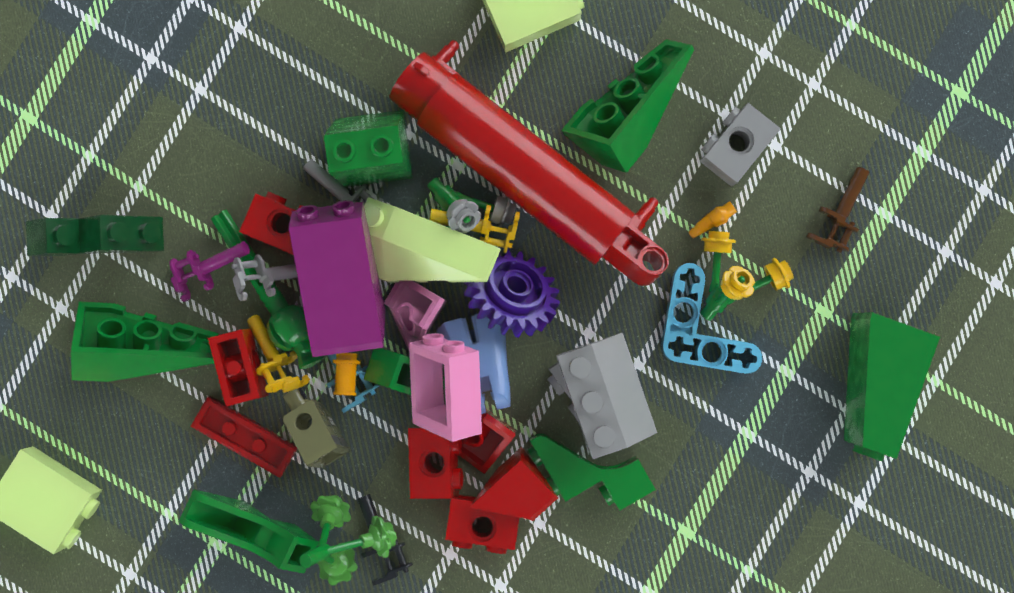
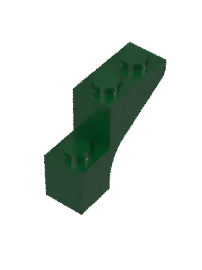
[26,215,164,256]

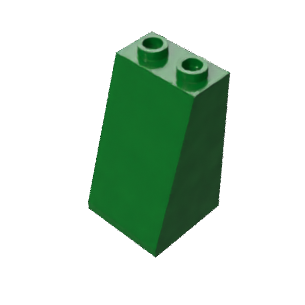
[324,110,413,187]
[844,312,940,462]

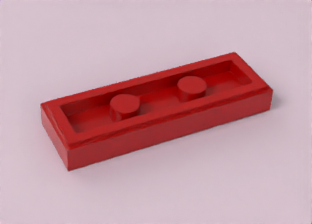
[190,396,298,478]

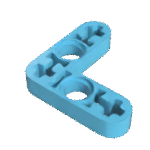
[661,263,762,374]

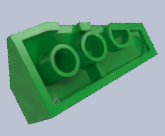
[561,39,694,173]
[71,301,219,382]

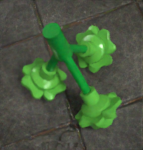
[299,495,397,586]

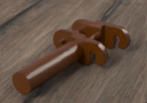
[806,167,870,253]

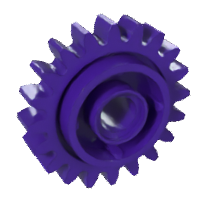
[464,249,560,338]

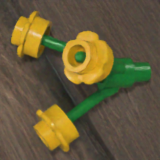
[700,231,794,321]

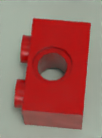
[239,191,303,255]
[208,329,269,407]
[408,426,464,499]
[445,494,519,554]

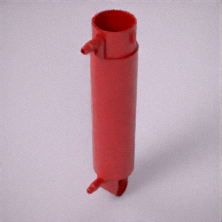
[389,40,669,286]

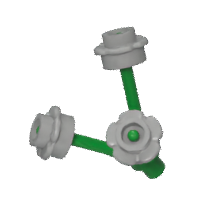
[427,178,516,233]

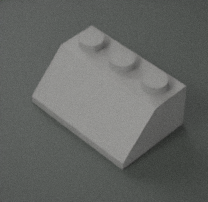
[556,332,657,459]

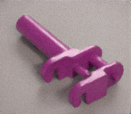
[169,241,250,302]

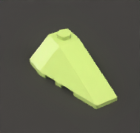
[364,197,501,283]

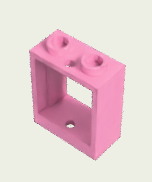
[409,333,482,442]

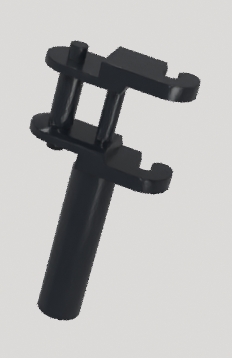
[357,494,413,586]

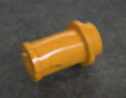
[332,353,360,396]

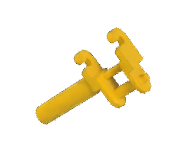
[429,205,520,253]
[247,315,310,393]

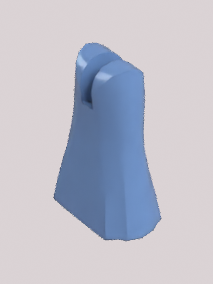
[437,314,511,414]

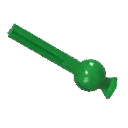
[211,210,327,369]

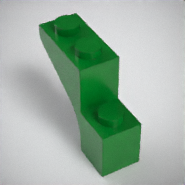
[527,433,656,511]
[178,489,319,574]

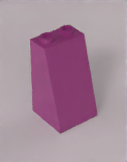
[289,200,386,357]

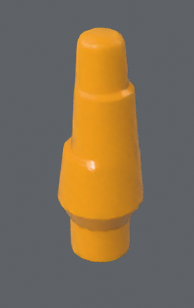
[688,201,737,239]

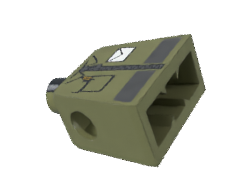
[282,387,351,469]

